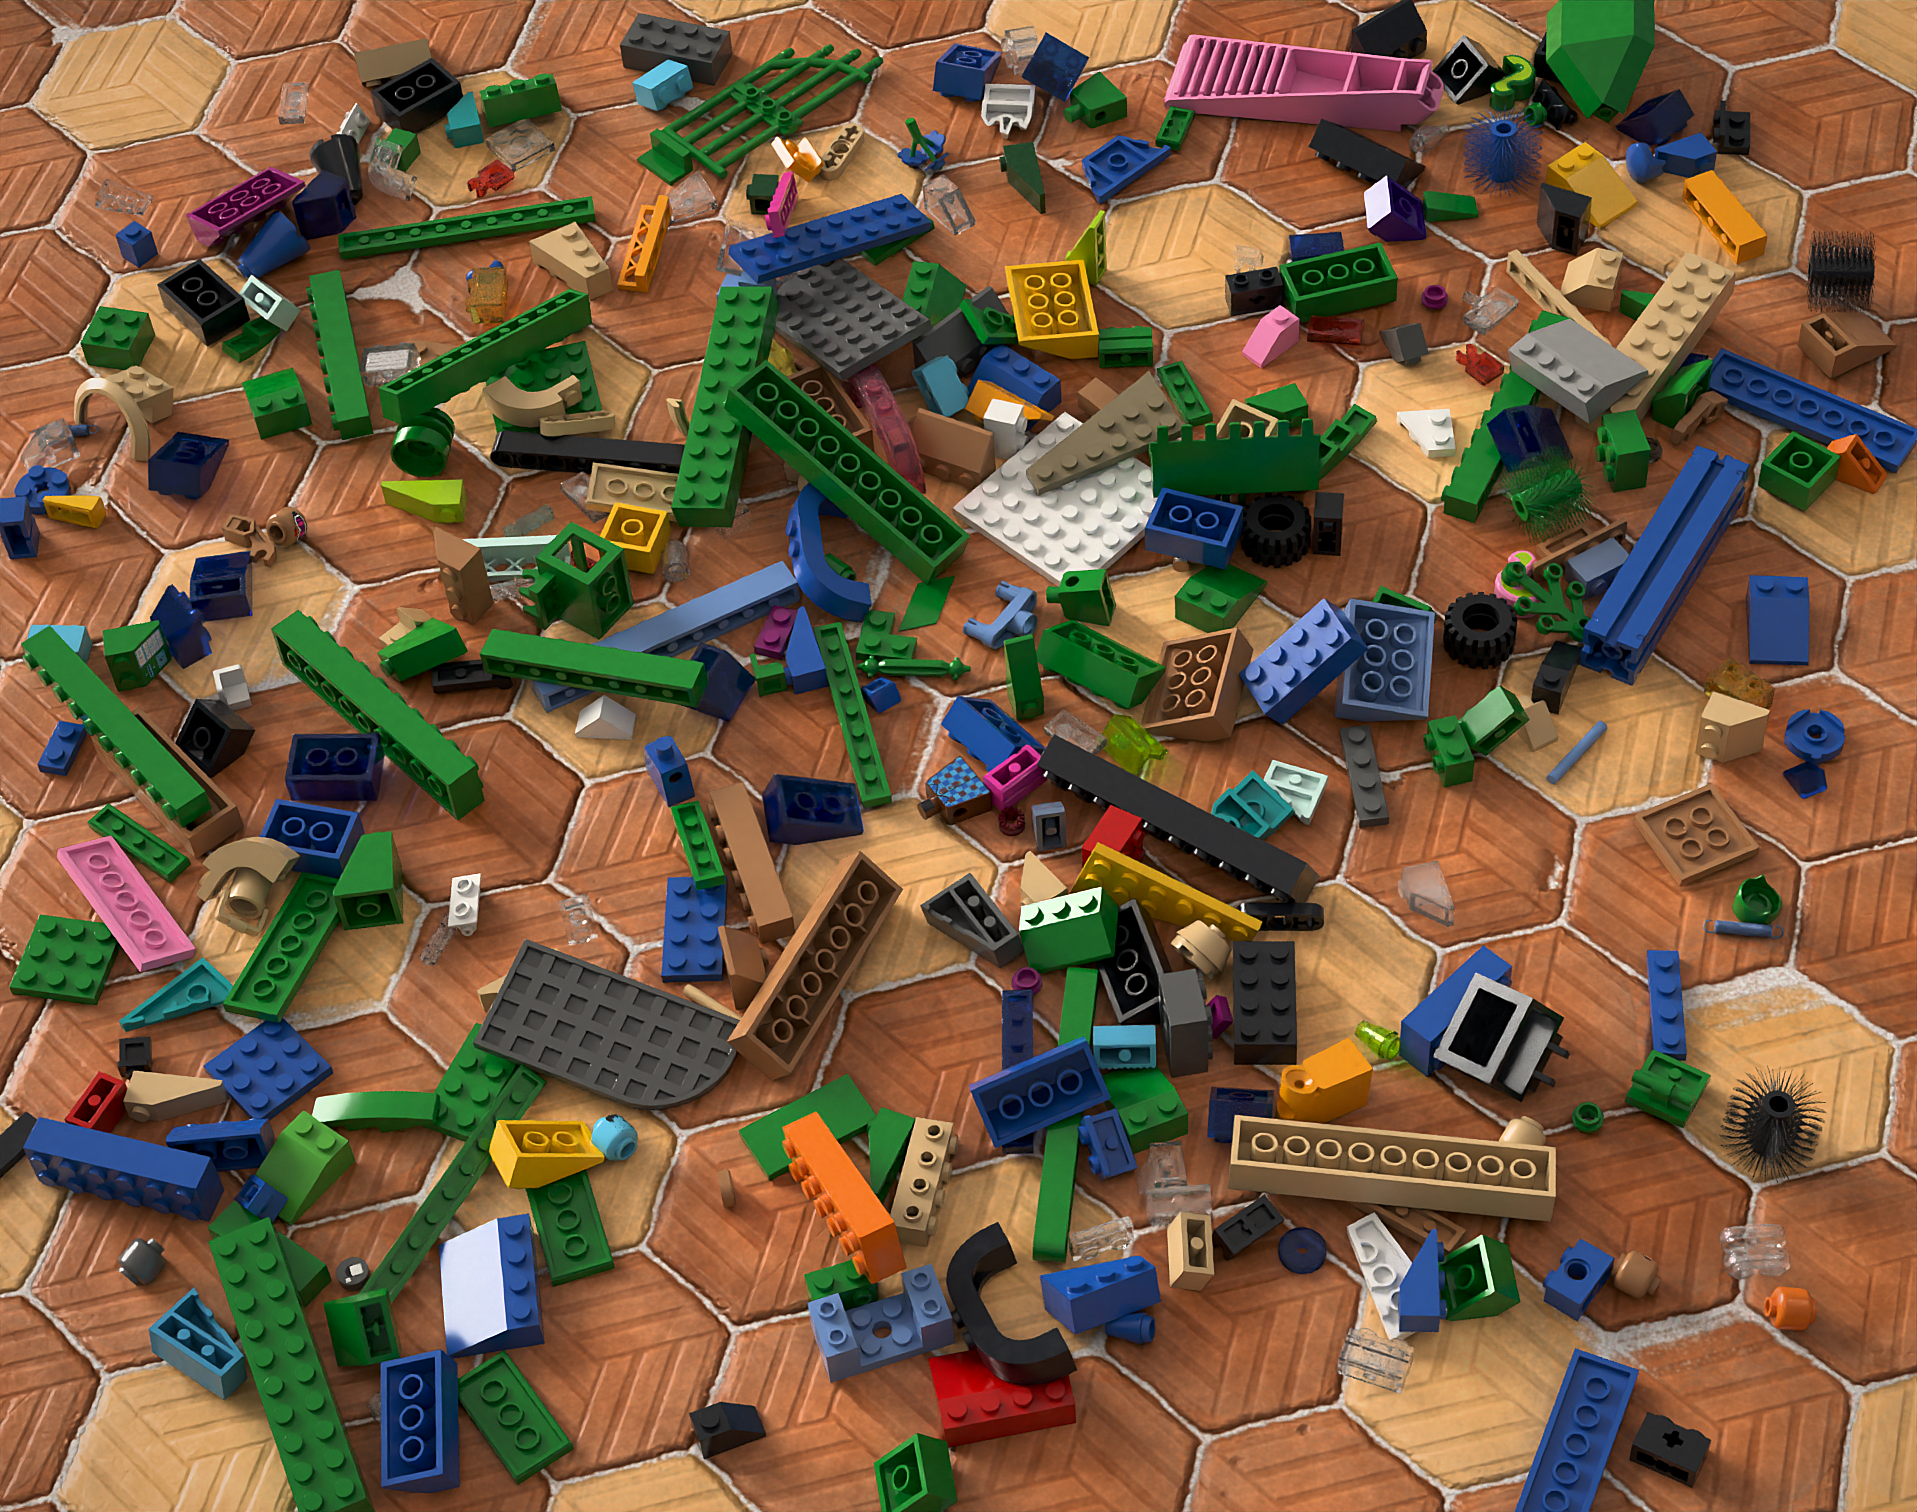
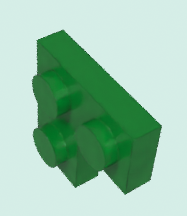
[855,610,917,662]

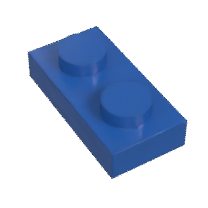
[37,721,88,776]

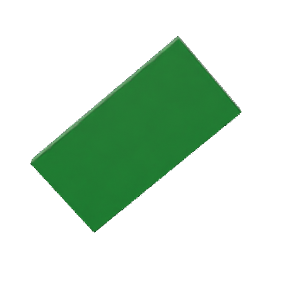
[739,1074,876,1181]
[525,1169,615,1287]
[458,1350,574,1485]

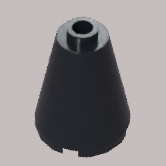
[309,134,363,207]

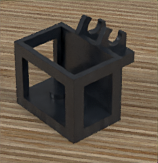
[1433,972,1570,1102]

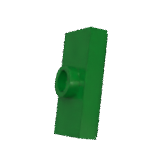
[1155,106,1195,151]

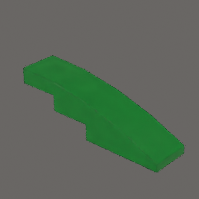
[1319,403,1378,481]
[312,1091,440,1133]

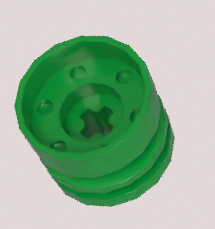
[390,407,455,477]

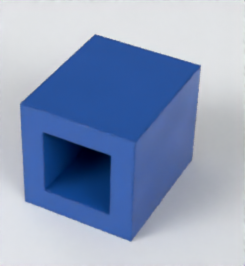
[115,221,158,268]

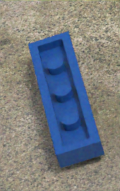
[1646,950,1687,1061]

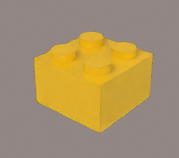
[599,502,671,574]

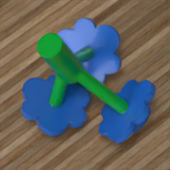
[898,118,949,172]

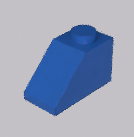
[1655,132,1717,178]

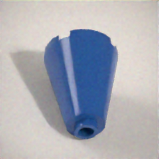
[237,211,310,279]

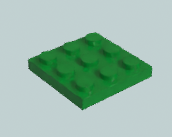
[9,914,121,1006]

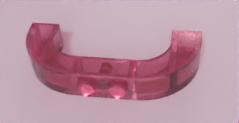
[842,363,926,494]

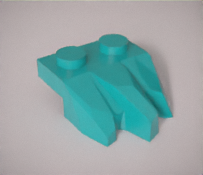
[1211,770,1295,840]

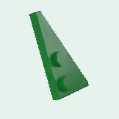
[959,299,1019,345]

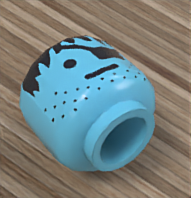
[591,1114,638,1161]

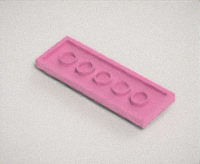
[57,836,196,972]

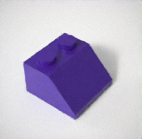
[1364,176,1427,242]

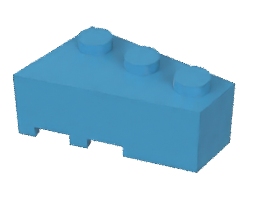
[148,1287,247,1400]

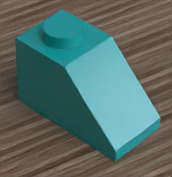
[444,91,484,148]

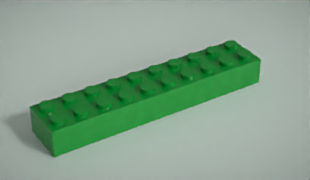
[671,287,779,528]
[724,360,970,585]
[271,610,485,820]
[208,1217,375,1512]

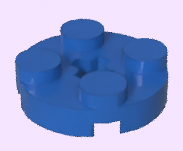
[14,465,71,515]
[1784,709,1845,766]

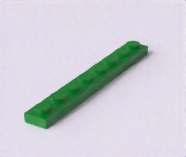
[813,622,892,809]

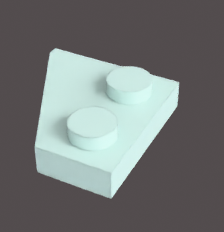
[1263,760,1328,825]

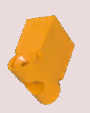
[1275,1037,1373,1124]

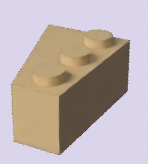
[529,222,613,300]

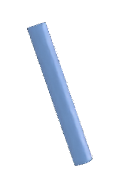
[1546,721,1607,784]

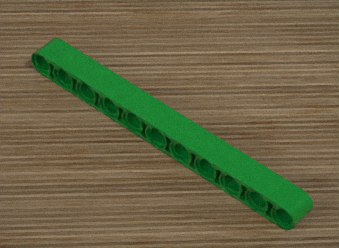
[1033,967,1099,1263]

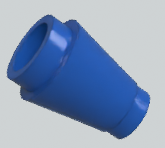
[1105,1312,1155,1345]

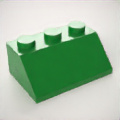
[479,73,562,128]
[902,261,966,341]
[1019,887,1119,974]

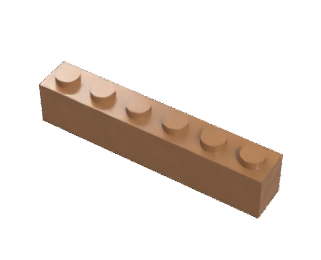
[707,782,795,944]

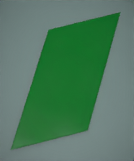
[898,576,955,631]

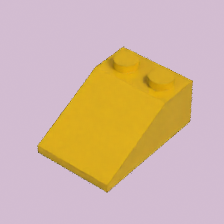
[1546,142,1638,229]
[489,1120,605,1190]

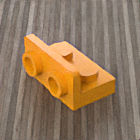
[772,137,825,183]

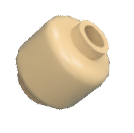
[1499,1116,1546,1146]

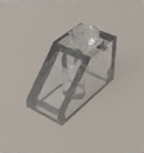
[923,174,976,236]
[20,418,80,472]
[1397,861,1455,927]

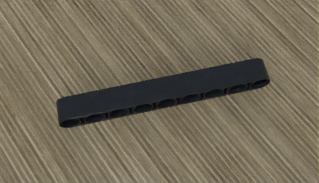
[490,431,685,474]

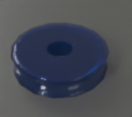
[1278,1227,1327,1274]

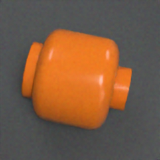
[1764,1286,1817,1331]

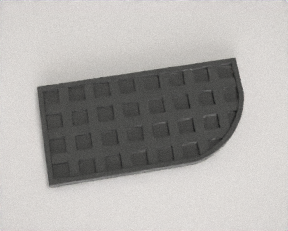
[775,258,933,381]
[473,939,740,1110]

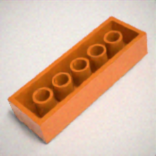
[782,1111,907,1284]

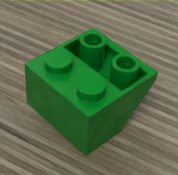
[323,1287,402,1366]

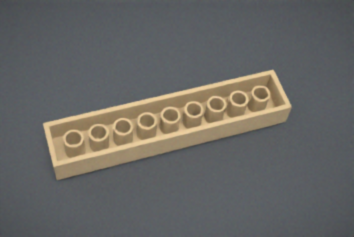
[1228,1115,1556,1222]

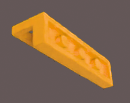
[617,195,672,293]

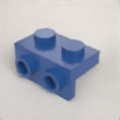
[1077,1108,1138,1182]

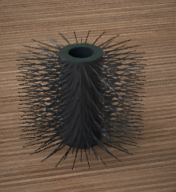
[1806,231,1876,312]
[1720,1065,1826,1183]

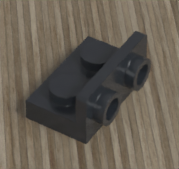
[1713,100,1750,155]

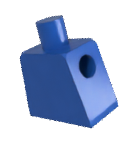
[644,736,695,807]

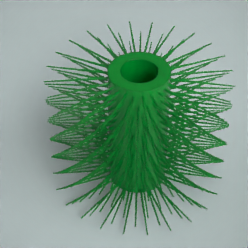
[1499,444,1596,545]

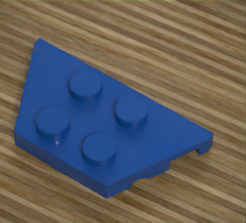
[1082,135,1171,204]

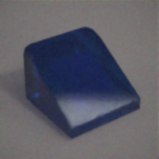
[1783,761,1827,799]

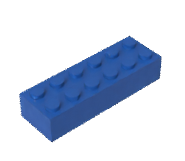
[23,1117,224,1222]

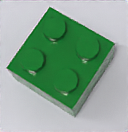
[80,306,155,370]
[1595,409,1651,493]
[1758,431,1841,511]

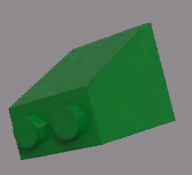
[333,831,404,931]

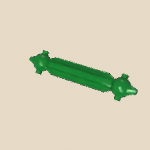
[857,655,971,680]

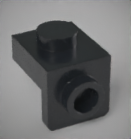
[117,1036,152,1080]

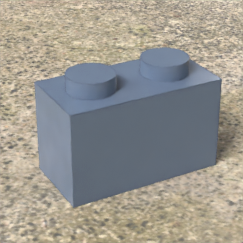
[1565,537,1630,600]

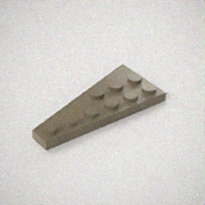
[1026,371,1184,496]

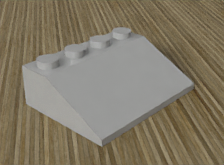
[1508,319,1649,424]

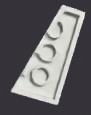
[1347,1212,1447,1346]

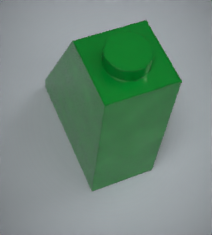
[377,618,468,682]

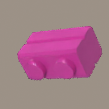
[983,745,1048,811]

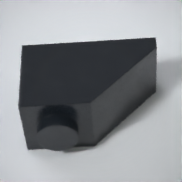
[689,1402,766,1459]

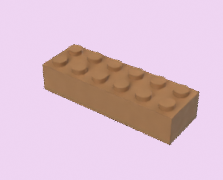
[91,707,244,859]

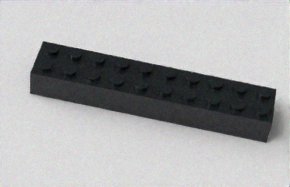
[1036,734,1320,903]

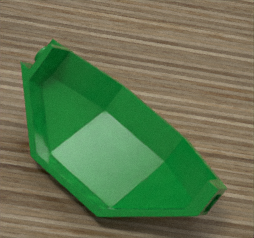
[1546,0,1655,123]

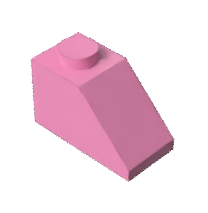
[1242,305,1299,368]

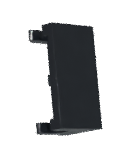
[1212,1195,1284,1261]

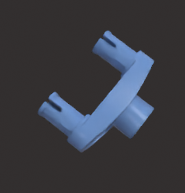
[963,580,1038,649]

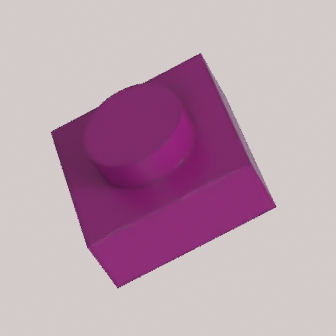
[1206,995,1233,1039]

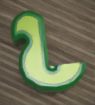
[1489,55,1536,112]

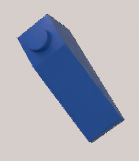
[783,606,828,695]

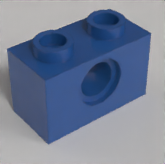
[1543,1238,1614,1321]

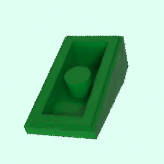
[1423,191,1478,222]

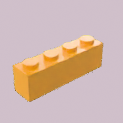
[1682,170,1767,265]

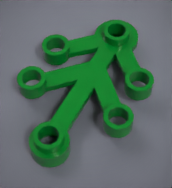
[1501,561,1591,642]

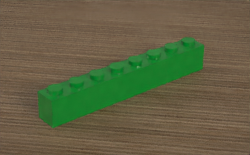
[306,269,374,440]
[480,629,709,708]

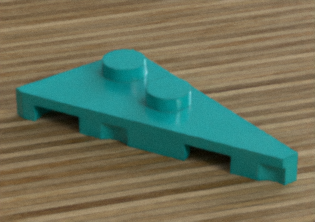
[119,957,233,1032]

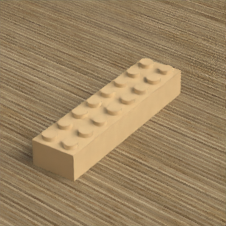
[1575,251,1735,433]

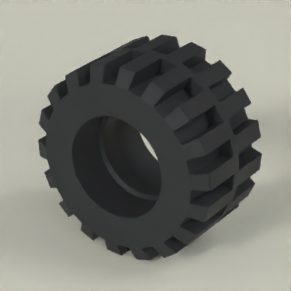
[1241,493,1311,568]
[1443,592,1517,669]

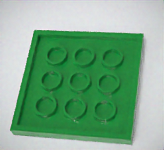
[486,341,602,434]

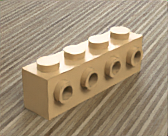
[890,1117,959,1247]

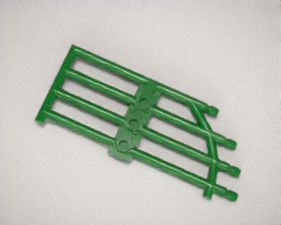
[661,44,884,179]

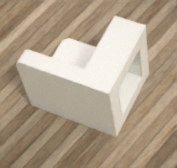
[213,664,252,711]

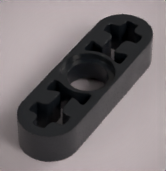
[1236,903,1324,931]

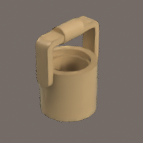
[215,867,273,937]

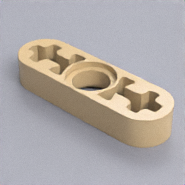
[819,123,864,181]
[540,411,615,436]

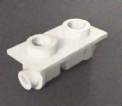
[337,103,370,144]
[448,873,481,936]

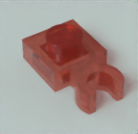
[467,159,515,198]
[1456,344,1504,386]

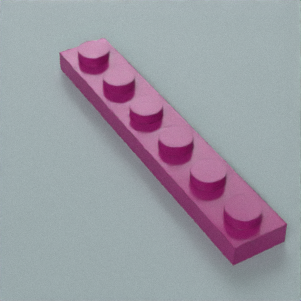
[765,171,799,238]

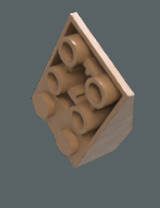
[1797,312,1897,379]

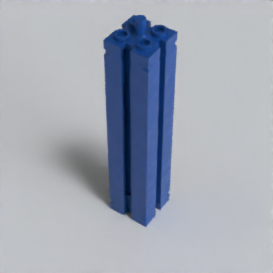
[1579,445,1750,686]

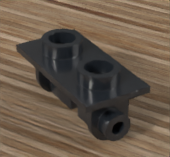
[1532,79,1577,131]

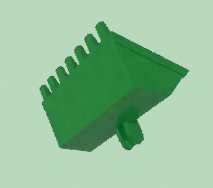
[1148,419,1320,506]

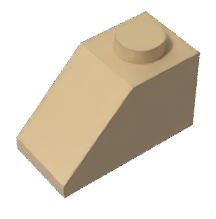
[1020,851,1068,906]

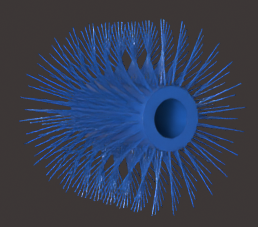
[1463,106,1543,198]

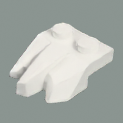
[981,84,1036,139]

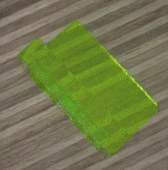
[1097,714,1168,776]

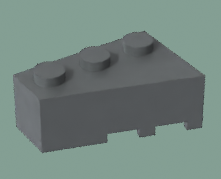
[920,873,1025,968]

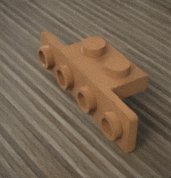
[1530,518,1627,584]

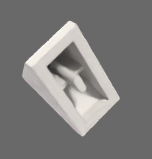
[575,695,637,740]

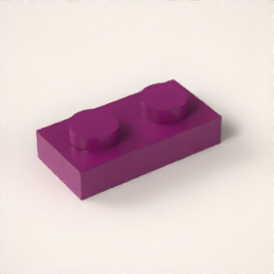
[754,605,798,660]

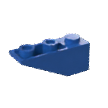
[1398,1229,1446,1332]

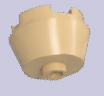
[1170,920,1232,980]

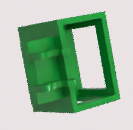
[519,522,634,640]

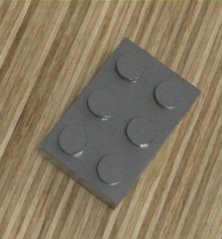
[1159,969,1213,1078]

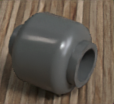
[118,1238,166,1286]

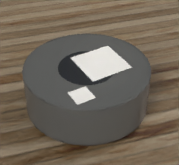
[336,1257,370,1291]

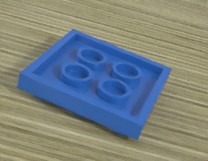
[203,1018,333,1121]

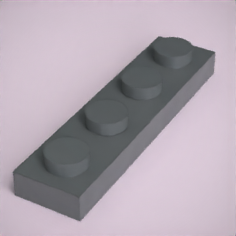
[1339,725,1389,828]

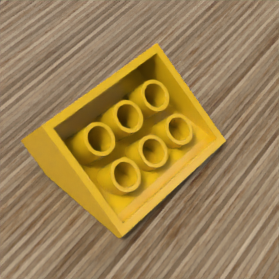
[1005,260,1099,359]

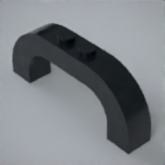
[946,1222,1077,1385]

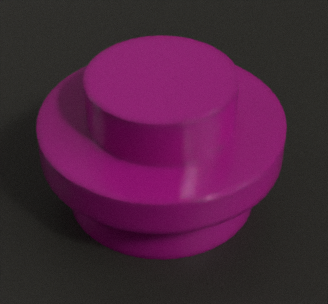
[1421,285,1448,309]
[1012,967,1042,997]

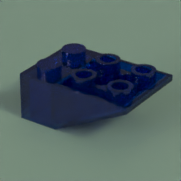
[1487,405,1573,473]
[190,551,253,623]

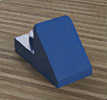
[234,1173,288,1222]

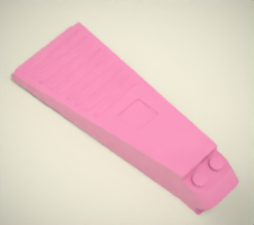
[1164,35,1444,132]

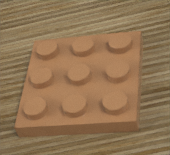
[1633,783,1760,887]

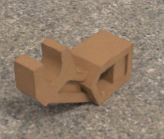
[1669,390,1728,445]
[222,514,277,567]

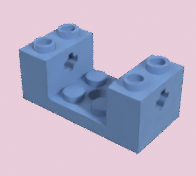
[807,1264,955,1383]

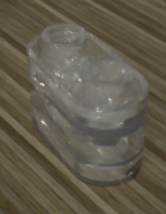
[1719,1224,1791,1279]

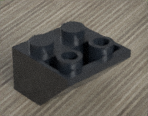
[1537,183,1592,256]

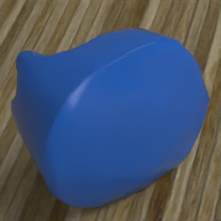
[1626,143,1666,184]

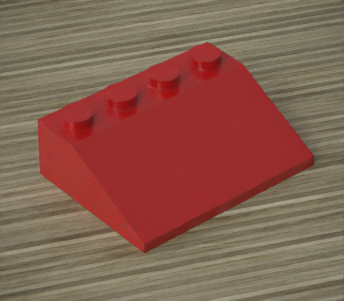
[928,1338,1076,1448]

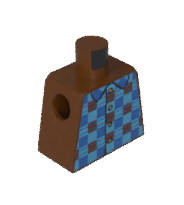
[917,756,992,825]

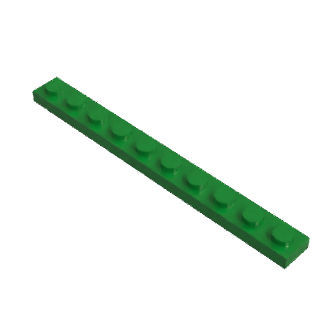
[338,196,596,260]
[358,1064,546,1304]

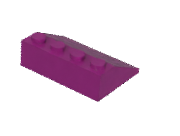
[186,167,306,247]

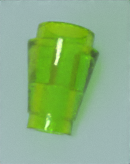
[1355,1020,1400,1060]

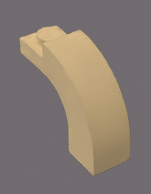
[483,375,583,427]
[196,837,300,901]

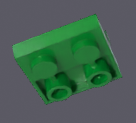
[1625,1049,1711,1128]

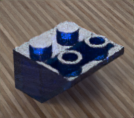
[1021,32,1090,102]
[292,170,357,240]
[150,584,212,669]
[681,642,755,722]

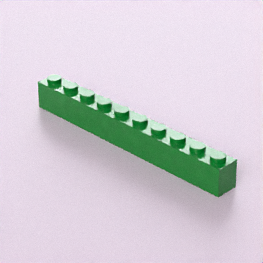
[378,289,592,424]
[1441,310,1573,523]
[21,625,212,828]

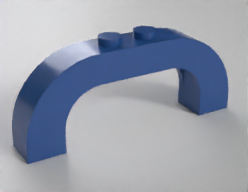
[786,483,872,622]

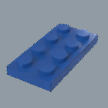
[661,876,728,983]

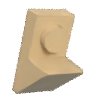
[379,607,433,648]
[1516,694,1558,752]

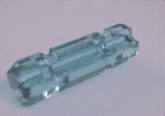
[503,504,555,537]

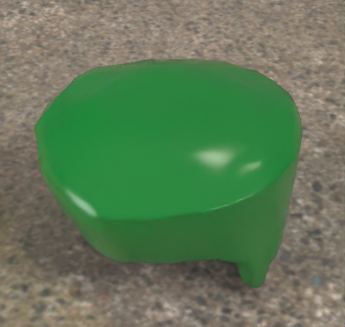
[1732,875,1783,925]

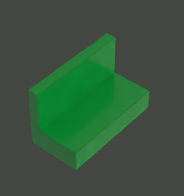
[637,128,693,186]

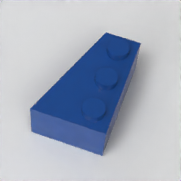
[1040,1255,1161,1335]

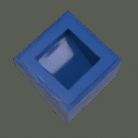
[861,677,901,713]

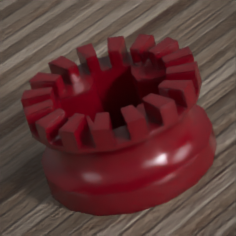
[998,806,1025,836]

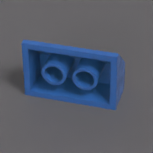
[967,344,1062,432]
[941,696,1046,772]
[166,1118,274,1172]

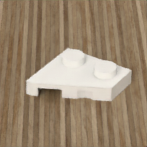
[1397,409,1456,458]

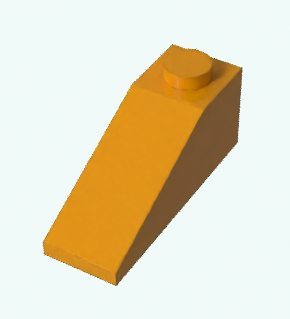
[965,380,1054,423]

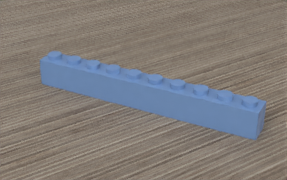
[530,560,800,713]

